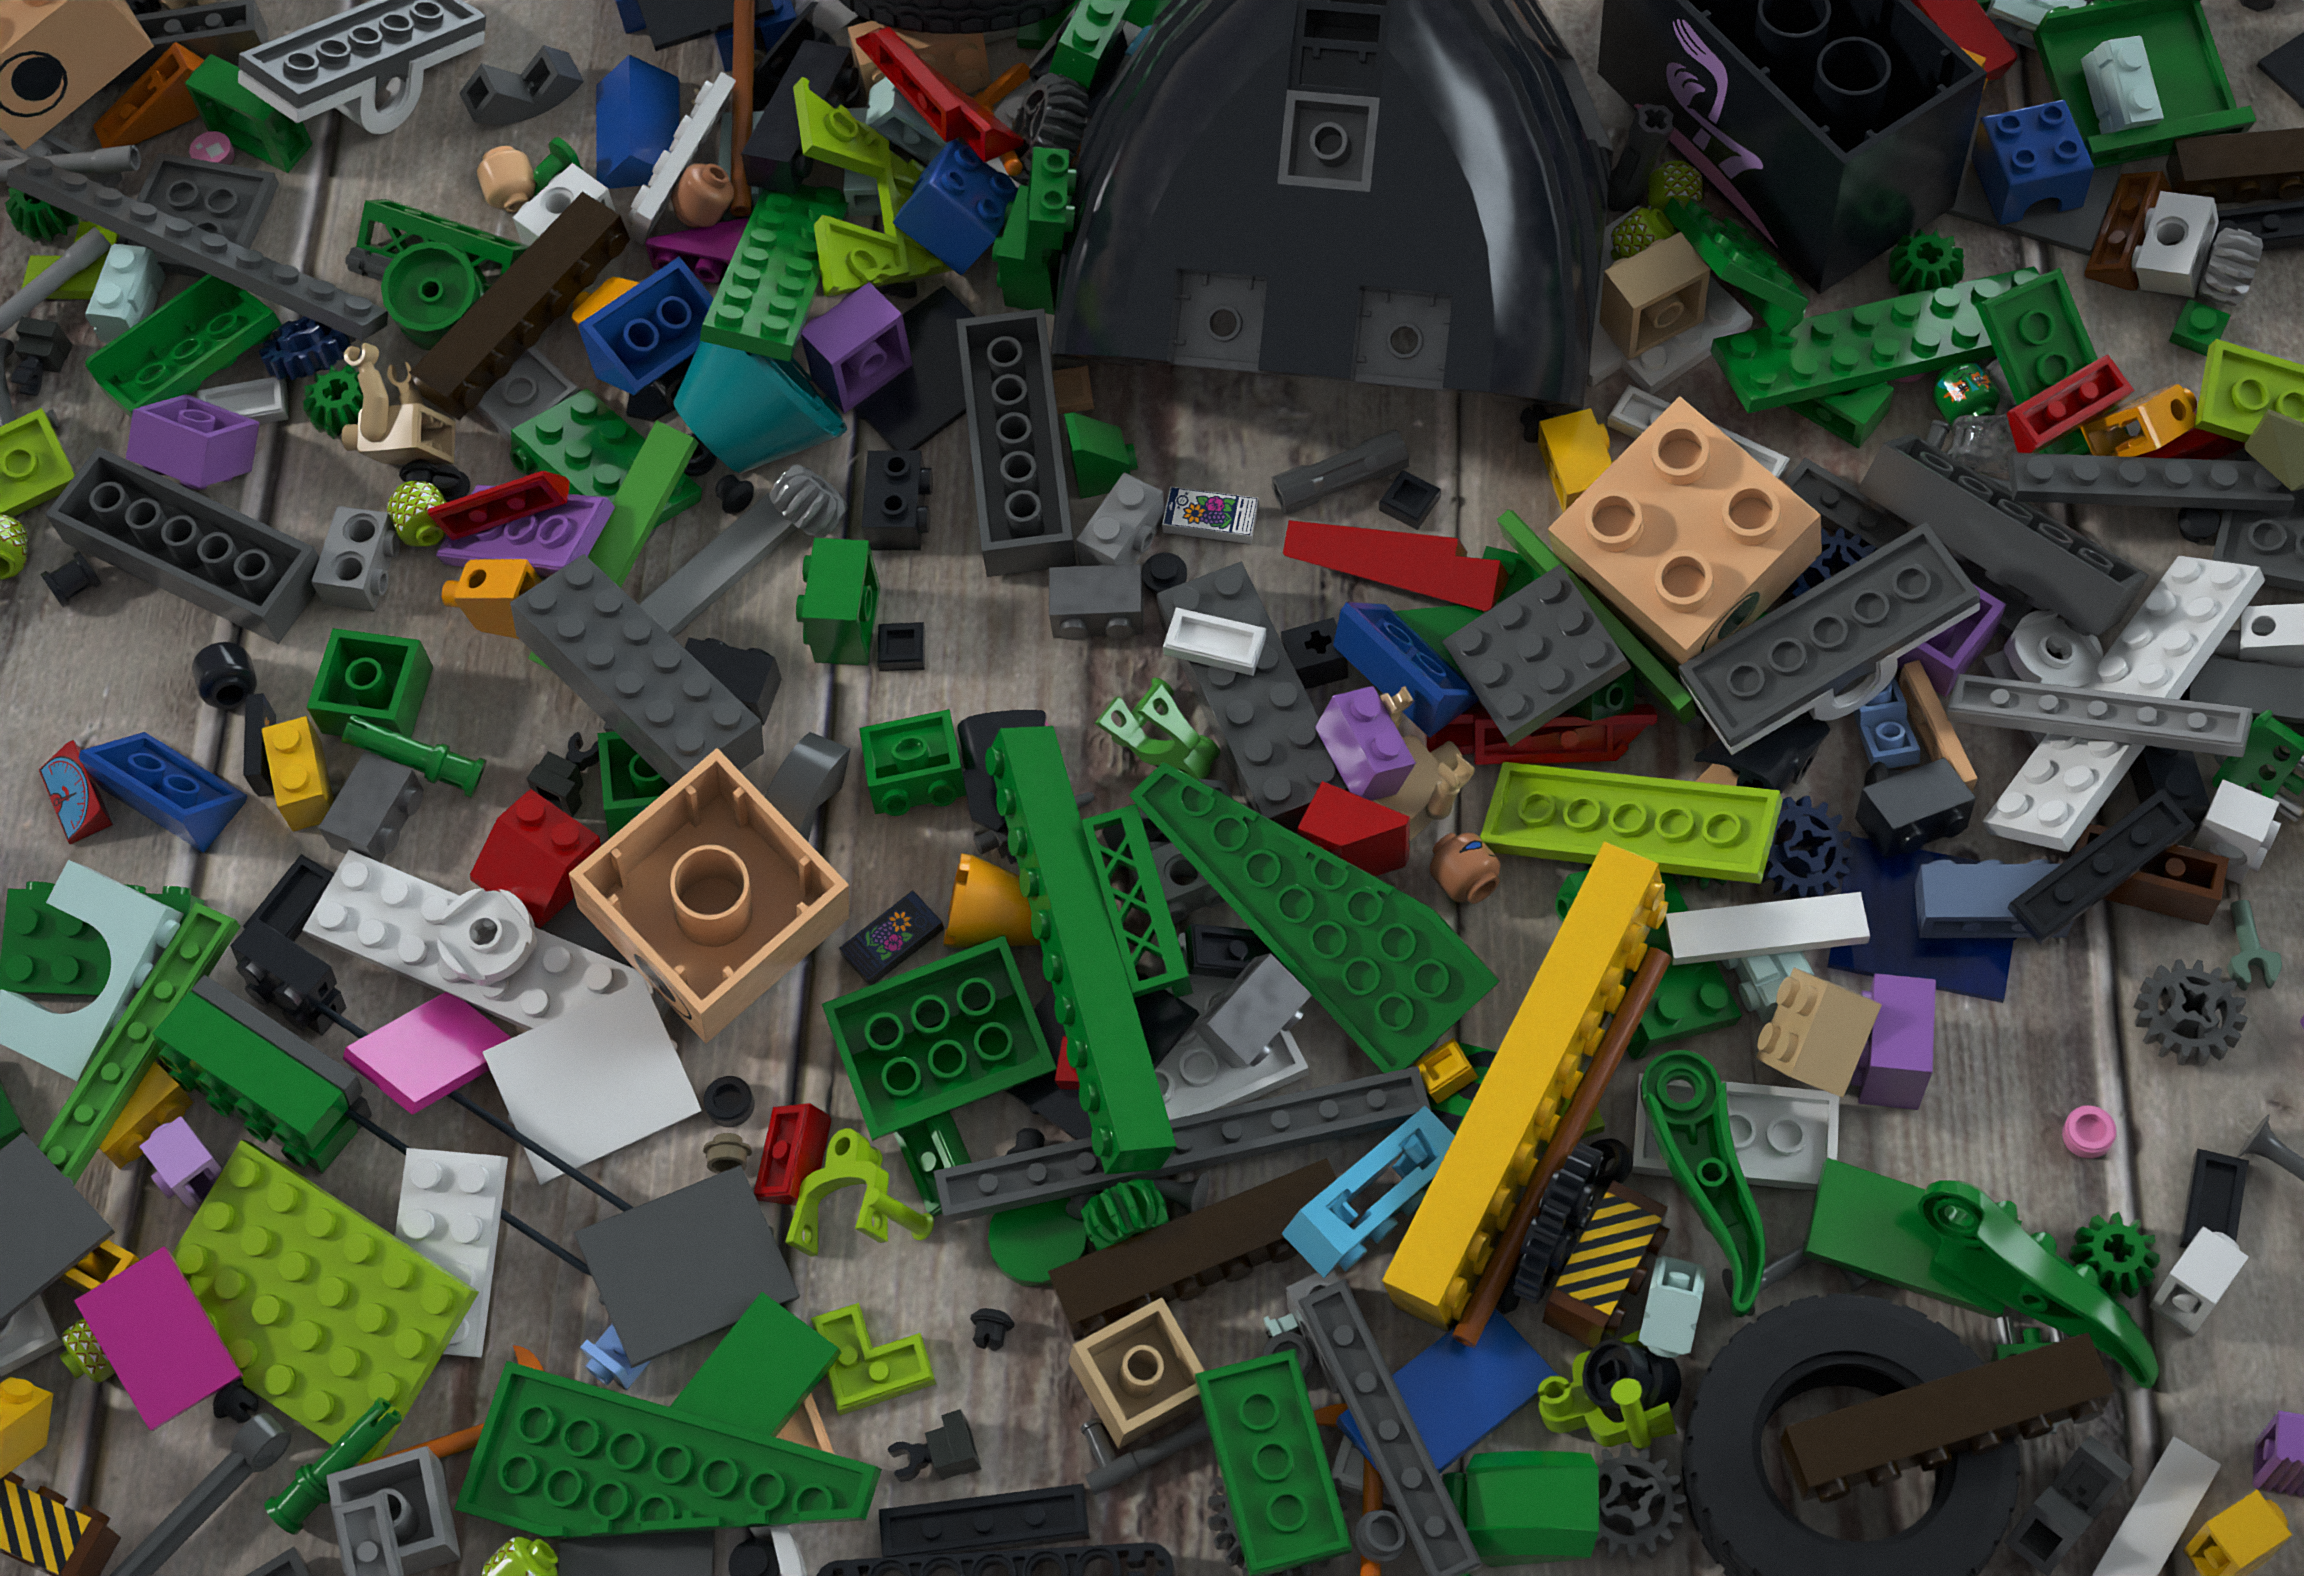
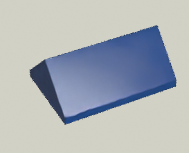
[596,54,681,189]
[578,257,714,396]
[1333,602,1479,738]
[78,732,248,853]

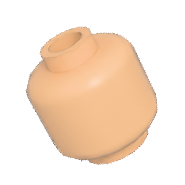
[477,146,536,213]

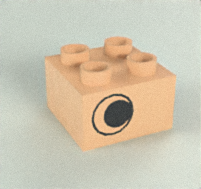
[0,0,154,151]
[1548,396,1822,674]
[569,748,849,1044]

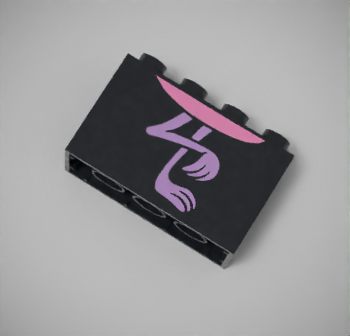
[1597,0,1987,295]

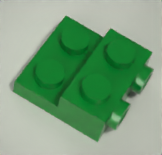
[1023,147,1077,274]
[859,709,967,816]

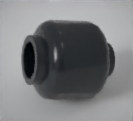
[192,642,257,709]

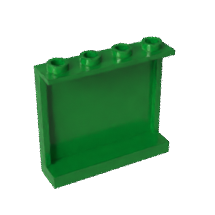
[2032,0,2256,169]

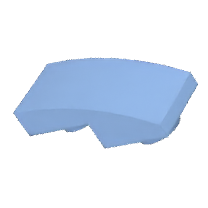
[1853,676,1920,769]

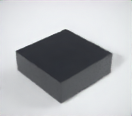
[1379,470,1441,530]
[877,622,926,671]

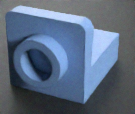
[580,1324,652,1390]

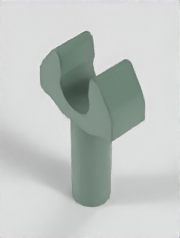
[2227,900,2282,991]

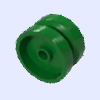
[381,241,486,351]

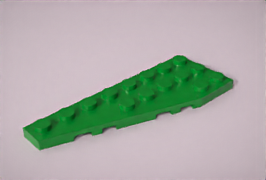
[1129,762,1501,1073]
[454,1361,882,1540]

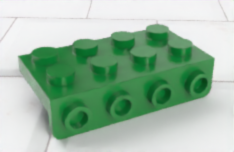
[1663,196,1810,337]
[85,274,282,418]
[510,388,702,530]
[1555,869,1742,1060]
[0,881,204,997]

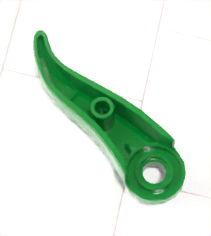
[1640,1050,1766,1317]
[1918,1180,2159,1389]

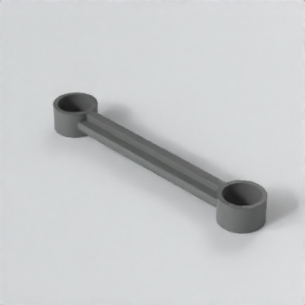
[109,1413,291,1576]

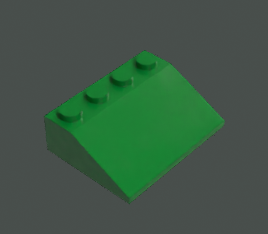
[822,935,1057,1141]

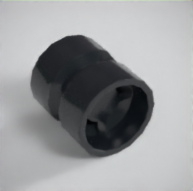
[1582,1339,1682,1412]

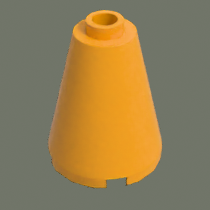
[943,853,1041,948]

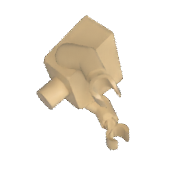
[342,343,456,464]
[1373,686,1475,841]

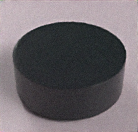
[704,1076,755,1127]

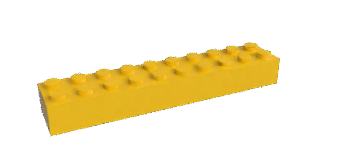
[1382,842,1668,1332]

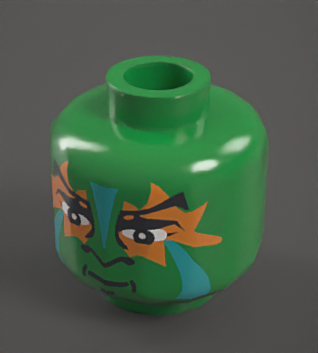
[1932,362,2001,430]

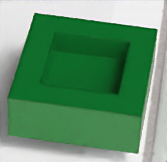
[2169,299,2231,357]

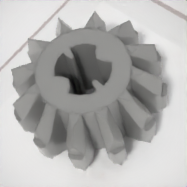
[2198,227,2263,306]
[769,464,848,538]

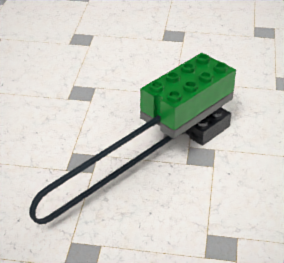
[152,917,633,1276]

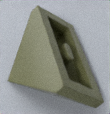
[2244,409,2304,491]

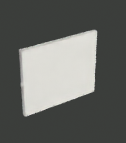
[483,979,703,1185]

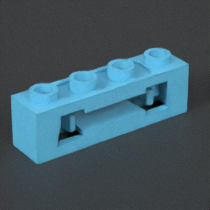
[1281,1105,1455,1278]

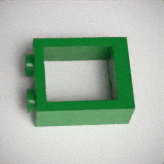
[185,54,313,174]

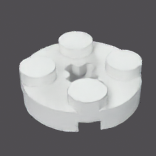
[2004,610,2103,688]
[437,888,537,986]

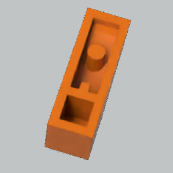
[93,42,204,148]

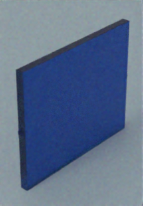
[1827,836,2017,1003]

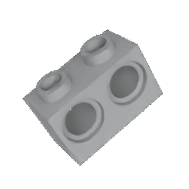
[311,506,401,612]

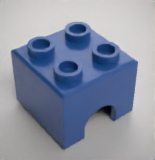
[1971,99,2094,225]
[893,139,1019,276]

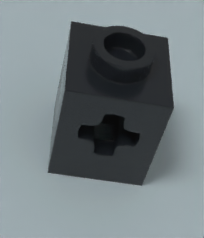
[1281,617,1348,690]

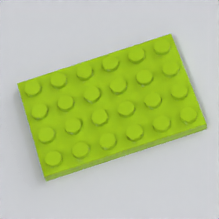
[172,1140,479,1464]

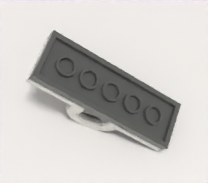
[238,0,486,134]
[1678,522,1980,755]

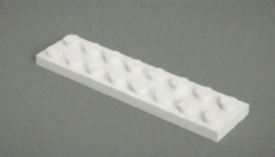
[1982,556,2265,852]
[302,850,670,1031]

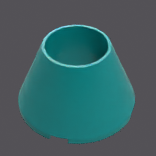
[673,341,847,474]

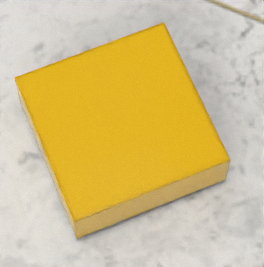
[1413,1037,1479,1104]

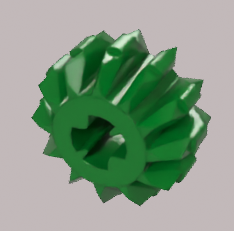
[5,188,79,243]
[1888,228,1965,296]
[303,364,363,440]
[1081,1178,1170,1251]
[2068,1211,2160,1300]

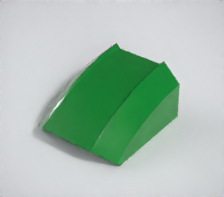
[1465,1451,1599,1567]

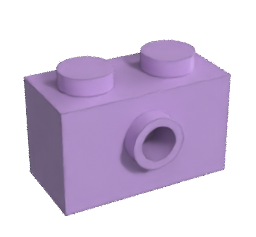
[139,1116,224,1215]

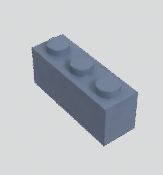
[1914,859,2074,938]

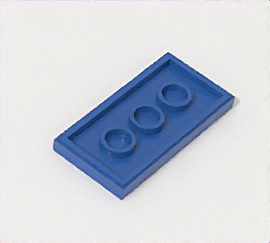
[1336,1308,1558,1474]

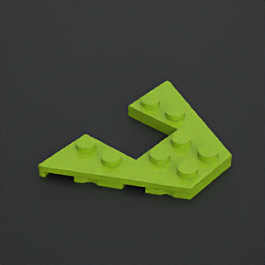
[793,77,954,297]

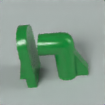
[533,137,583,197]

